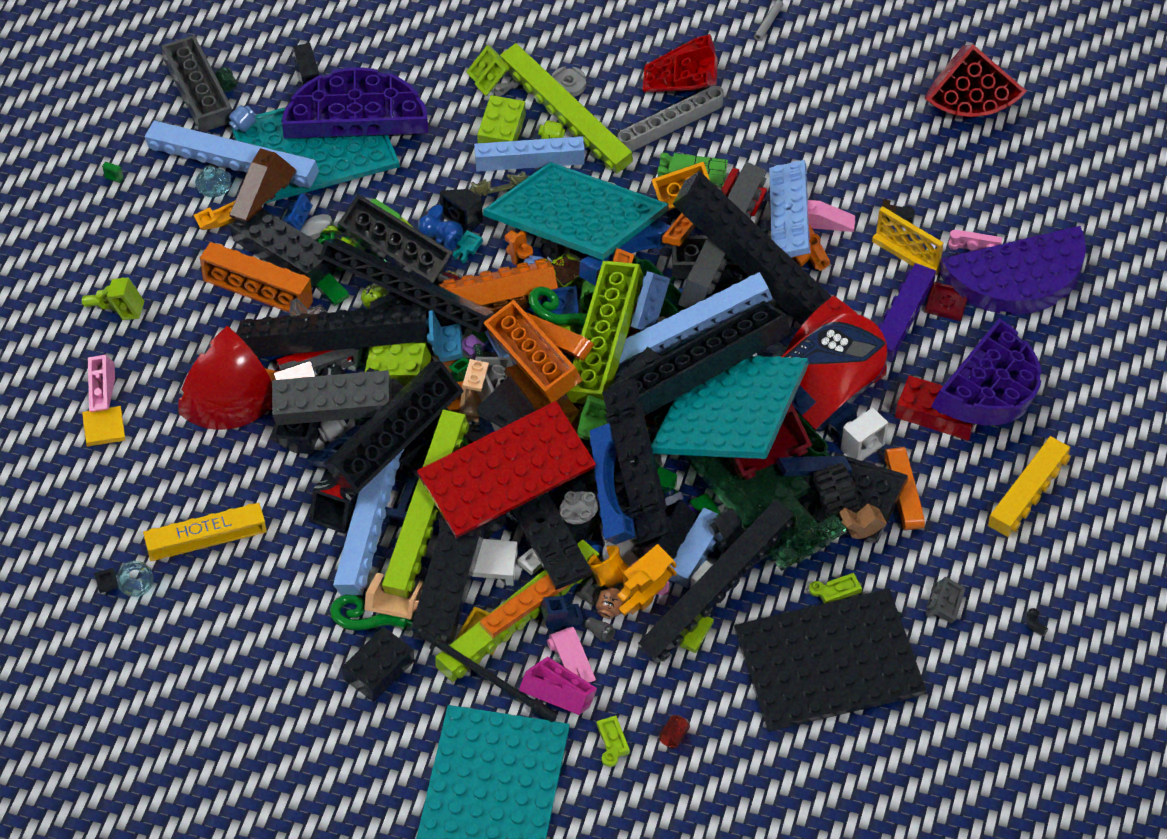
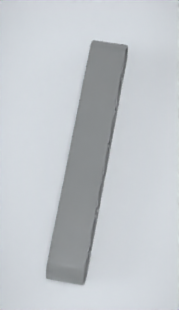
[618,86,724,151]

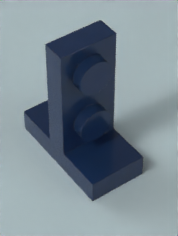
[383,478,417,527]

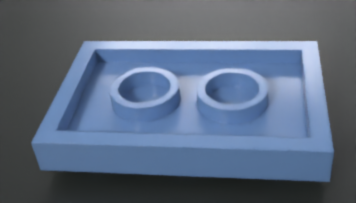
[631,271,670,330]

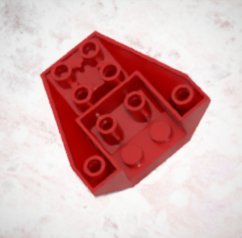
[643,34,718,92]

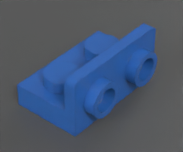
[283,194,313,231]

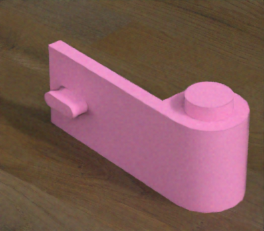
[547,626,596,683]

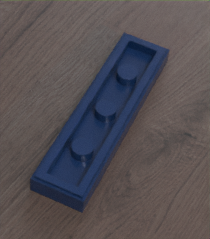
[776,456,853,477]

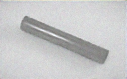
[754,0,784,41]

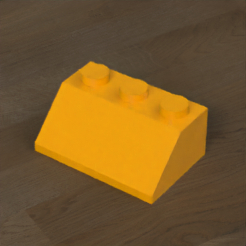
[651,162,710,211]

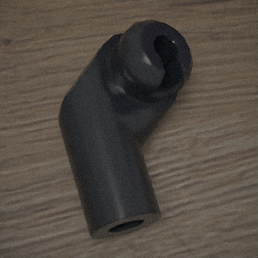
[1025,608,1048,637]

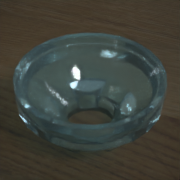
[117,561,154,597]

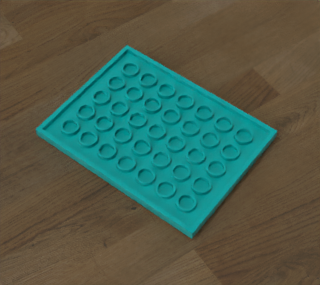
[230,107,400,204]
[483,162,669,260]
[651,356,809,459]
[416,705,570,839]

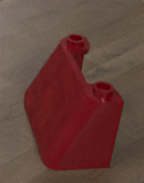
[726,403,812,480]

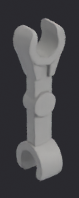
[494,80,522,97]

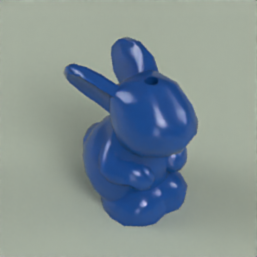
[418,204,463,251]

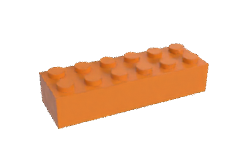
[200,242,313,316]
[439,258,558,305]
[483,299,583,403]

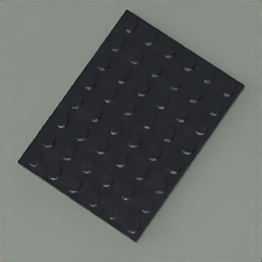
[734,589,927,732]

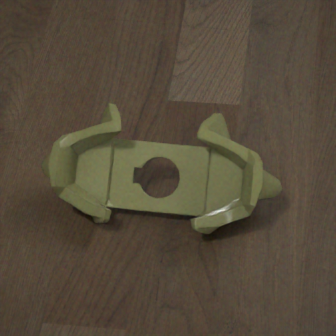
[470,171,528,197]

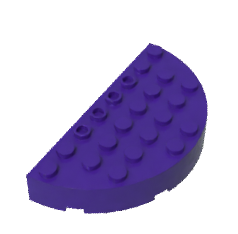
[282,67,428,138]
[939,226,1086,315]
[931,318,1042,426]

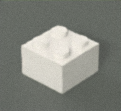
[841,407,888,461]

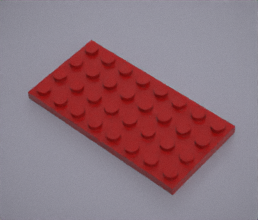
[417,401,596,538]

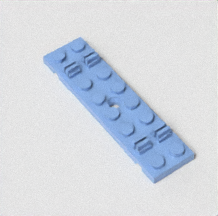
[769,160,810,257]

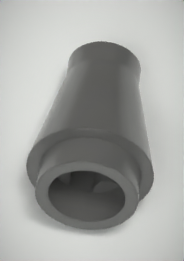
[585,617,616,643]

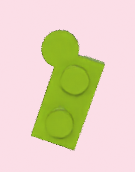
[809,573,862,604]
[597,716,630,767]

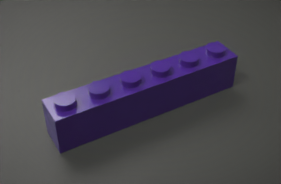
[878,263,936,363]

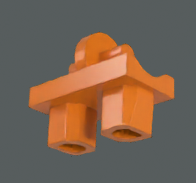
[505,230,533,265]

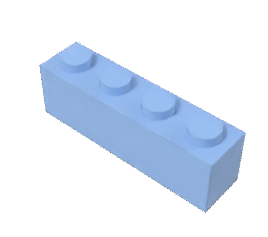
[669,508,717,588]

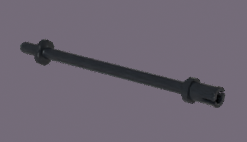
[417,628,559,722]

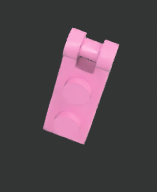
[948,230,1003,251]

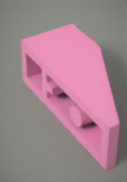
[808,200,855,232]
[88,355,115,412]

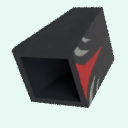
[309,471,359,534]

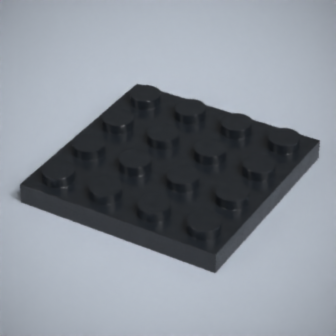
[804,453,908,543]

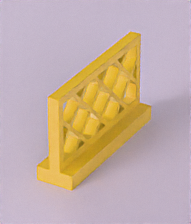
[872,206,944,274]

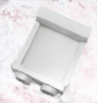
[472,539,518,586]

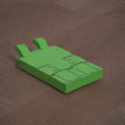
[657,152,728,189]

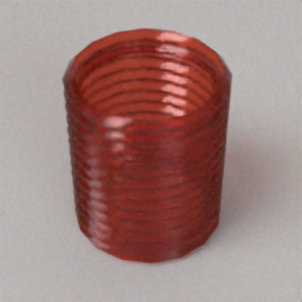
[658,714,690,749]

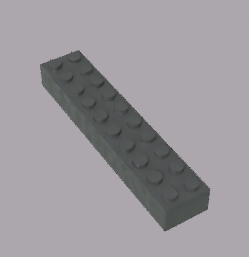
[678,162,767,308]

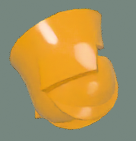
[587,545,629,588]

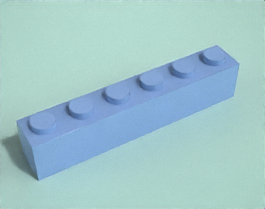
[474,136,584,172]

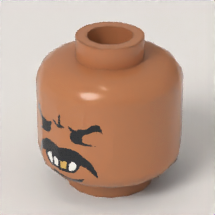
[595,588,624,619]

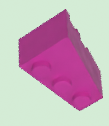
[519,656,597,715]

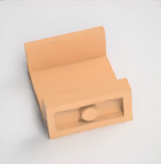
[459,359,489,422]
[364,573,423,619]

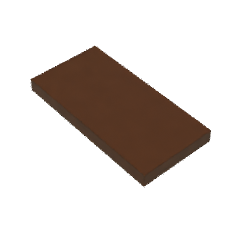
[504,365,577,417]

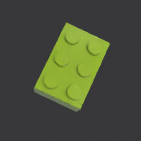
[477,95,526,143]
[365,343,431,386]

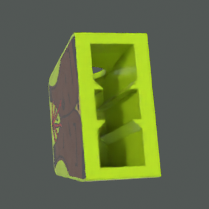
[546,254,585,288]

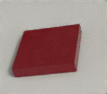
[924,282,967,321]

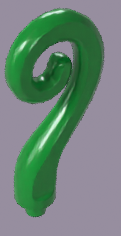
[528,286,587,328]
[330,594,413,631]

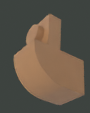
[839,504,887,539]

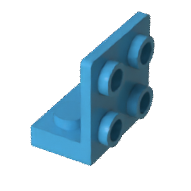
[426,310,463,362]

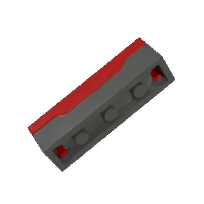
[277,348,358,376]

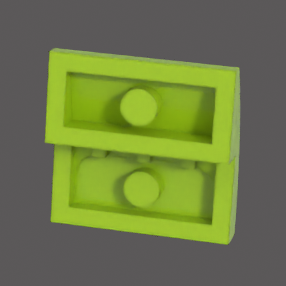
[466,45,508,96]

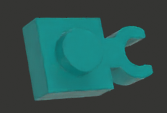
[452,230,483,264]

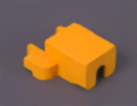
[617,544,677,616]

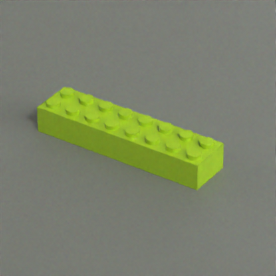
[566,261,644,404]

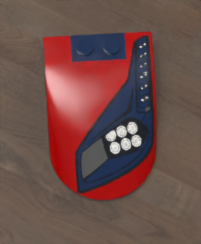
[781,313,887,433]

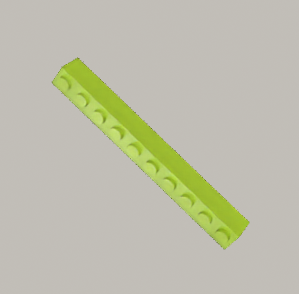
[500,43,633,174]
[382,410,469,598]
[435,540,600,682]

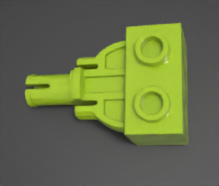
[82,278,145,320]

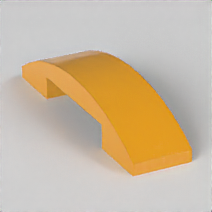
[194,200,236,230]

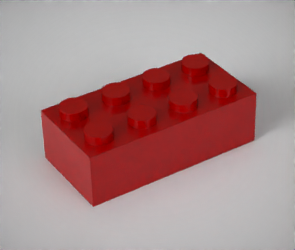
[895,375,975,441]

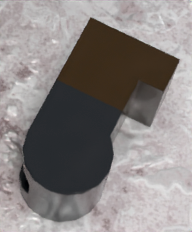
[882,199,915,227]

